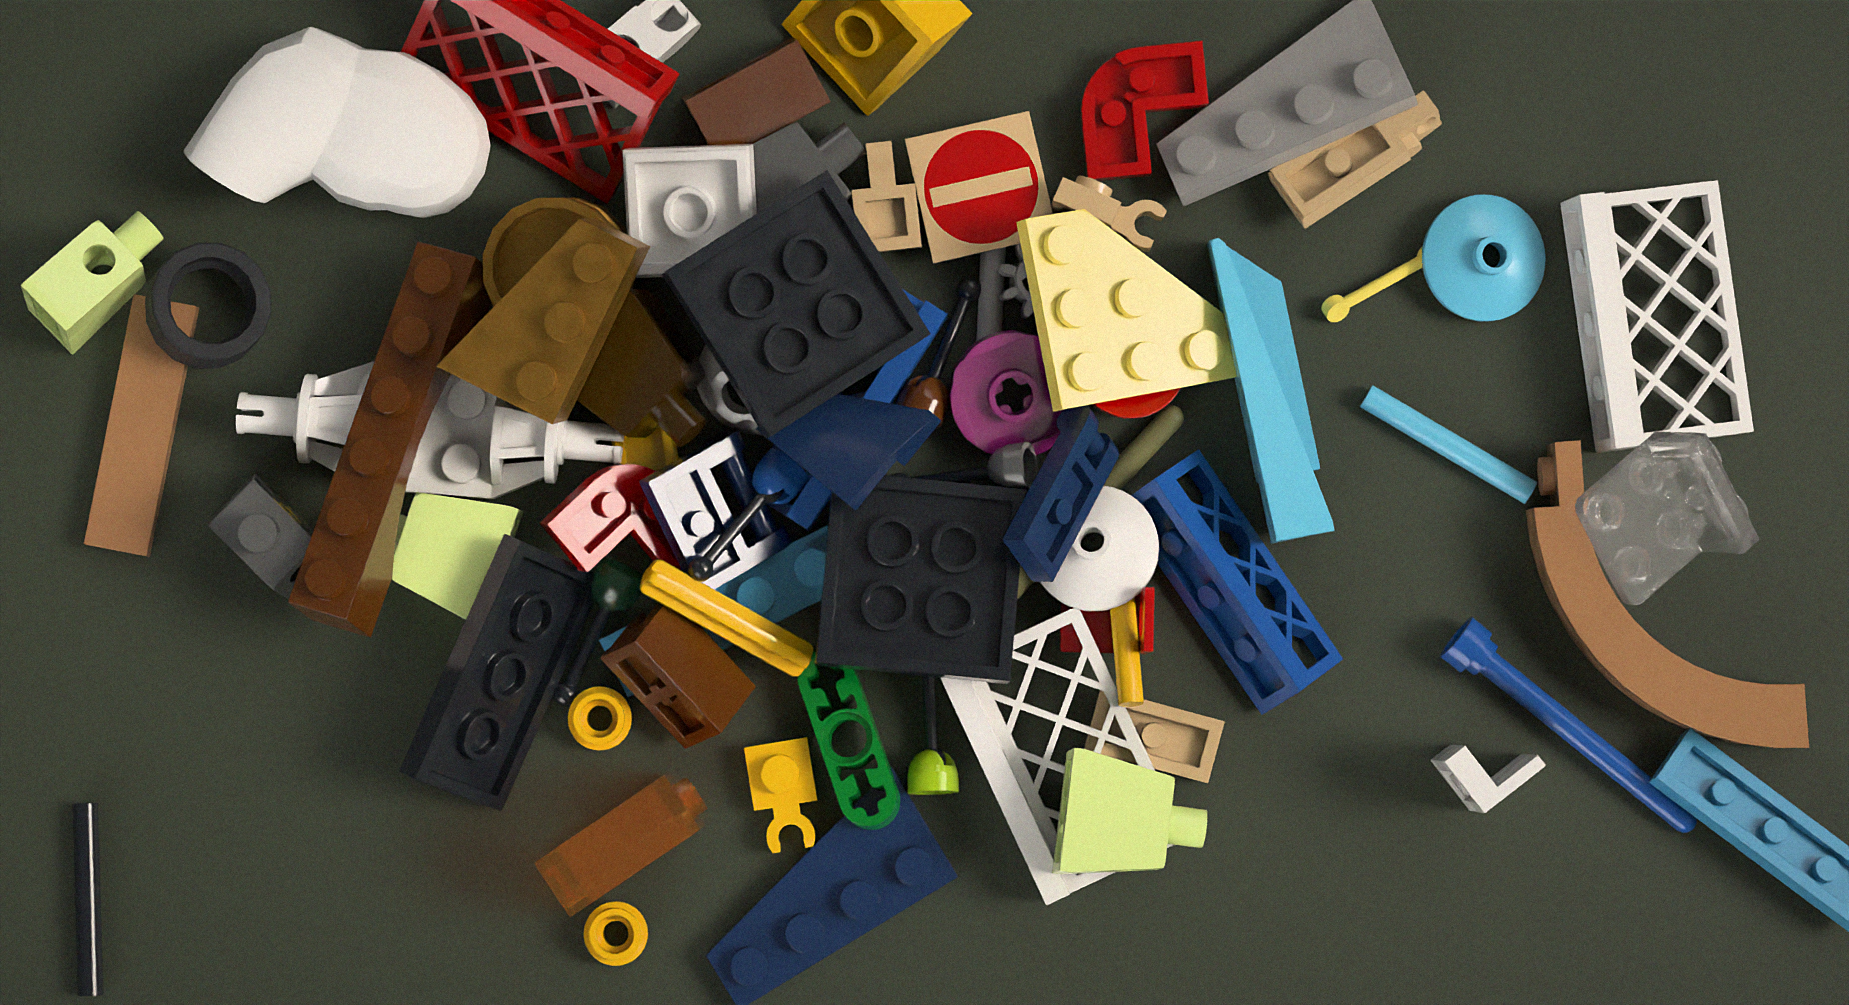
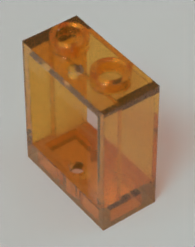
[534,773,708,917]

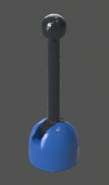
[688,448,809,582]

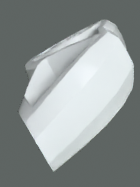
[183,27,491,218]

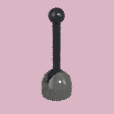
[891,442,1039,493]

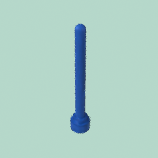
[1440,617,1697,833]

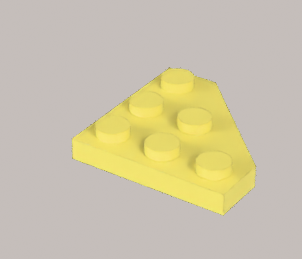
[1016,209,1237,412]

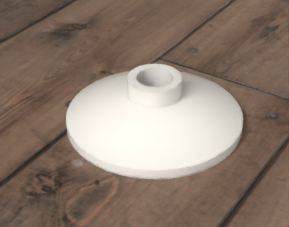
[1041,486,1159,611]

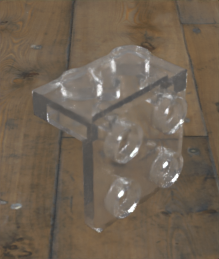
[1575,431,1760,605]

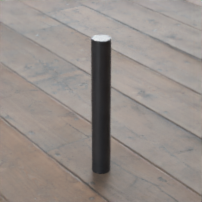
[72,803,104,996]

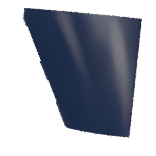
[756,394,942,510]

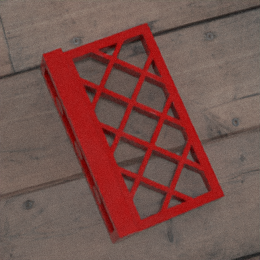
[401,0,680,204]

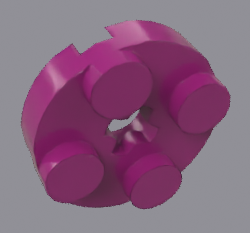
[949,330,1064,456]

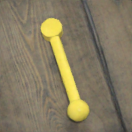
[1321,246,1423,322]

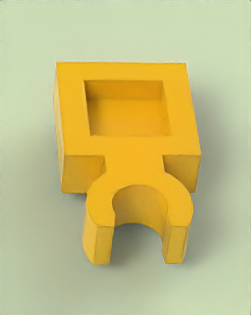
[744,737,818,853]

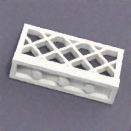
[1560,180,1754,453]
[940,608,1173,905]

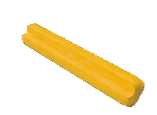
[639,560,814,676]

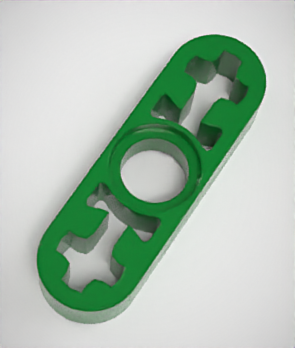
[798,652,900,830]

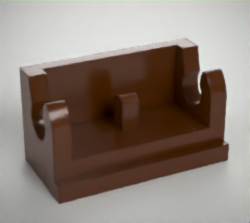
[682,37,831,145]
[600,603,756,749]

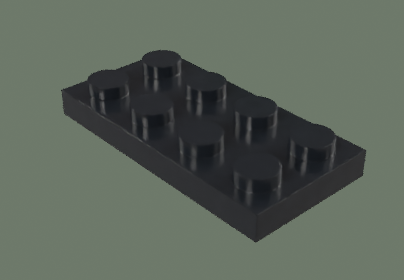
[399,534,605,812]

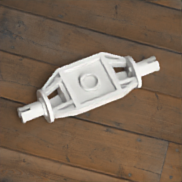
[236,361,624,499]

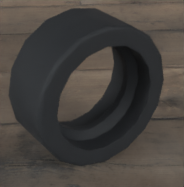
[145,243,272,369]

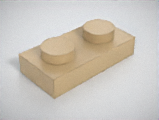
[1084,690,1225,783]

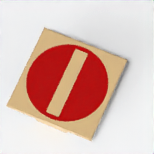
[905,111,1053,264]

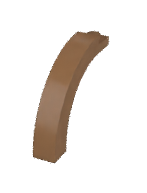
[1525,440,1809,748]

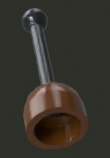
[896,277,981,428]

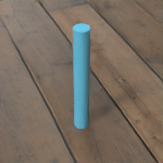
[1360,385,1537,504]

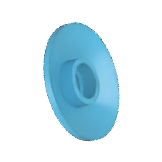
[1422,194,1546,322]

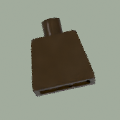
[577,289,707,447]

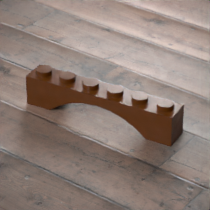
[288,242,491,638]

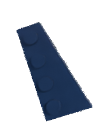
[706,767,958,1005]

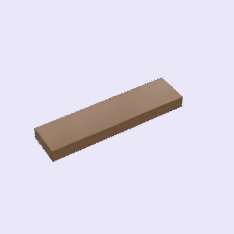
[84,294,199,557]

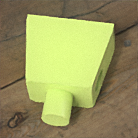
[21,211,164,355]
[392,492,523,619]
[1052,748,1207,874]

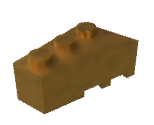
[437,218,651,425]

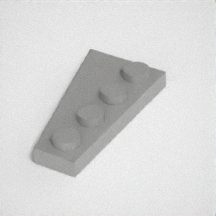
[1156,0,1418,207]

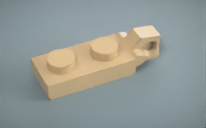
[1268,90,1442,229]

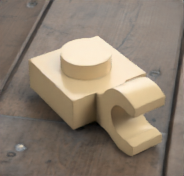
[852,141,922,252]
[1051,176,1167,252]

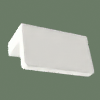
[1431,744,1546,813]

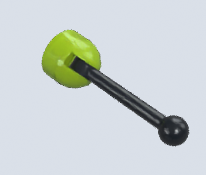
[907,676,959,795]

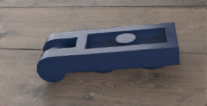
[1002,405,1119,582]

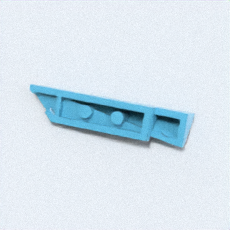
[1207,238,1335,544]

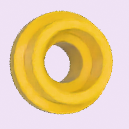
[568,687,632,750]
[584,901,648,966]

